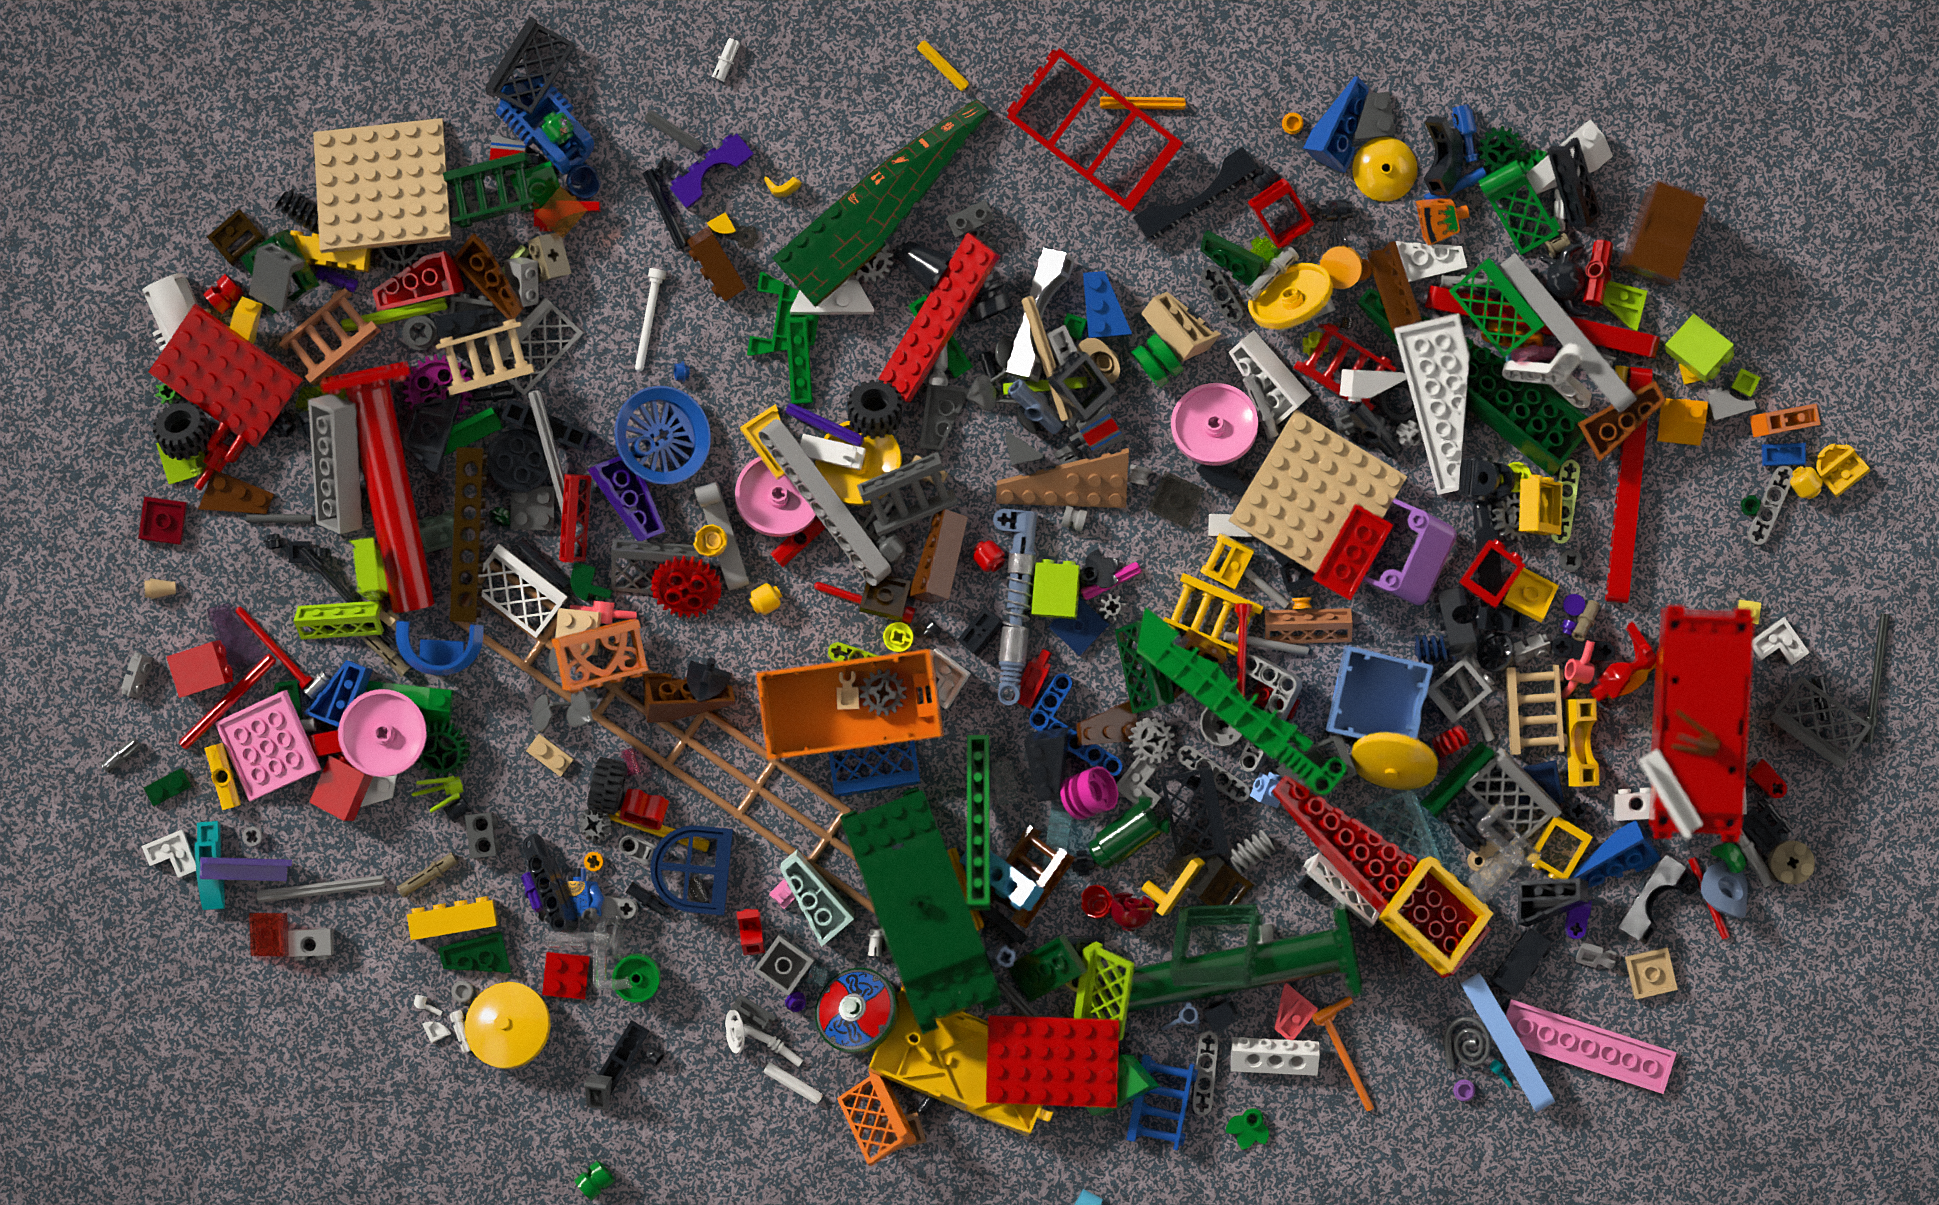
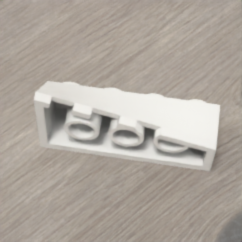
[1229,330,1311,425]

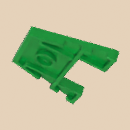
[747,272,819,356]

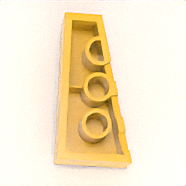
[290,230,372,273]

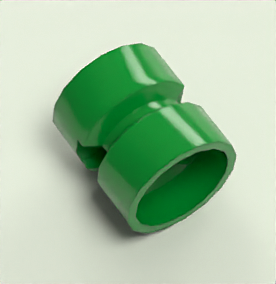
[574,1160,615,1201]

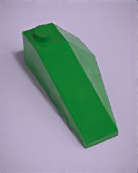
[367,681,454,726]

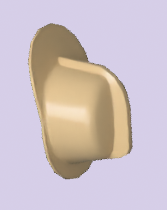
[1077,338,1120,384]

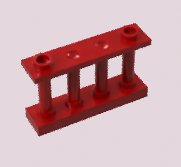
[1293,322,1397,412]

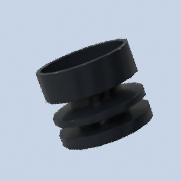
[967,272,1013,324]
[1446,796,1504,854]

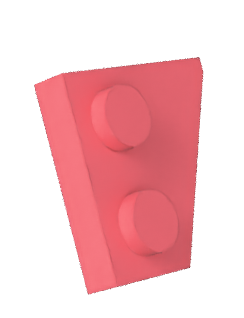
[1274,982,1318,1040]

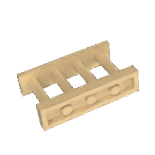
[436,319,535,395]
[1505,664,1568,755]

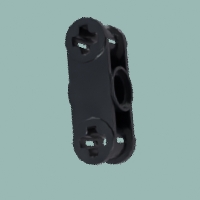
[1550,638,1615,661]

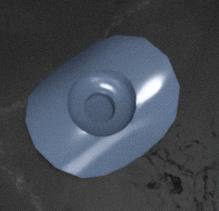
[1701,861,1748,918]

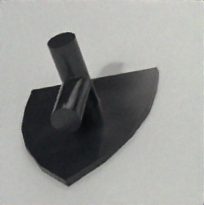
[686,658,732,702]

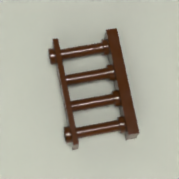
[990,825,1076,928]

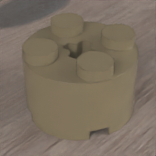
[1767,840,1815,884]

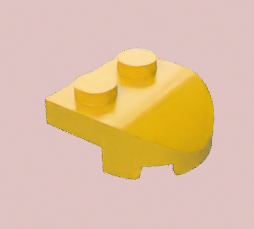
[1816,444,1870,498]

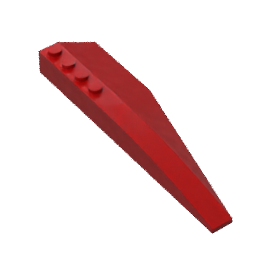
[1272,775,1492,978]

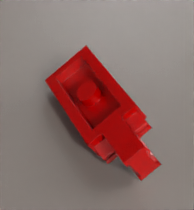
[1012,649,1052,709]

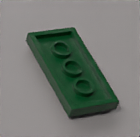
[1007,934,1088,1003]

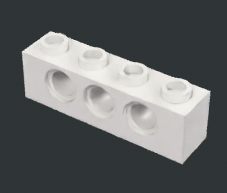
[1231,1037,1320,1076]

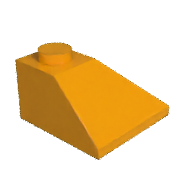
[1657,398,1708,446]

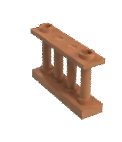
[278,288,381,386]

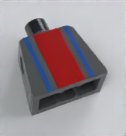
[1069,403,1125,452]

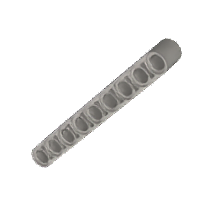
[1498,253,1637,413]
[758,419,891,586]

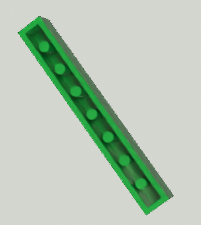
[967,735,990,911]

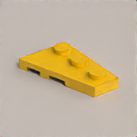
[740,404,786,480]

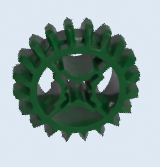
[415,720,471,778]

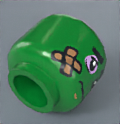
[542,111,574,145]

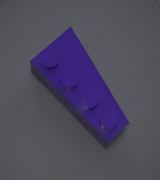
[587,456,665,541]

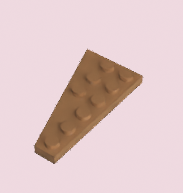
[996,448,1129,508]

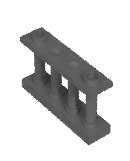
[857,452,958,536]

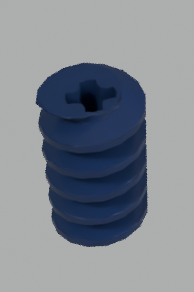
[1414,635,1458,662]

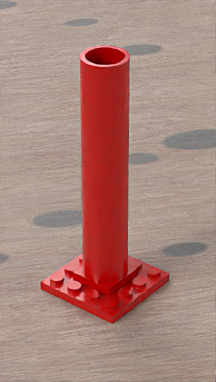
[321,361,435,613]

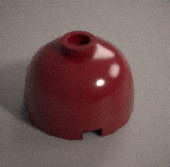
[1111,892,1155,932]

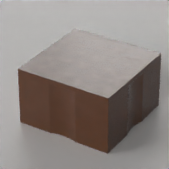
[1618,180,1708,287]

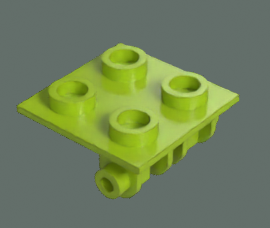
[156,443,207,485]

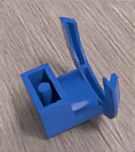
[396,621,484,676]

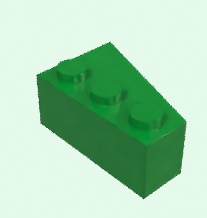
[1085,1055,1160,1116]

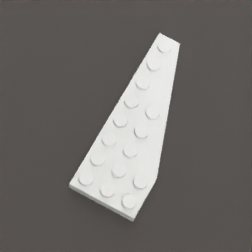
[1394,314,1469,495]

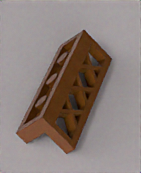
[1367,241,1421,333]

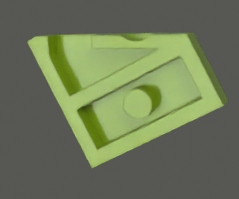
[1603,281,1648,331]

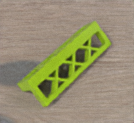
[293,601,384,640]

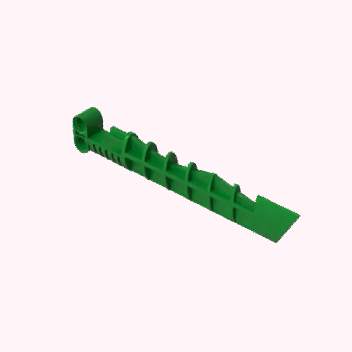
[1137,608,1346,795]

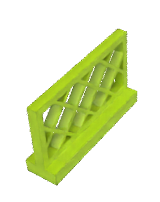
[1074,942,1134,1041]

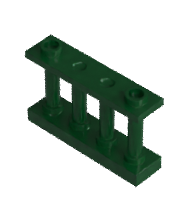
[443,152,540,228]

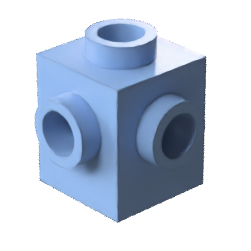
[1250,771,1281,808]

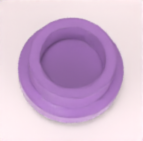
[1453,1079,1475,1101]

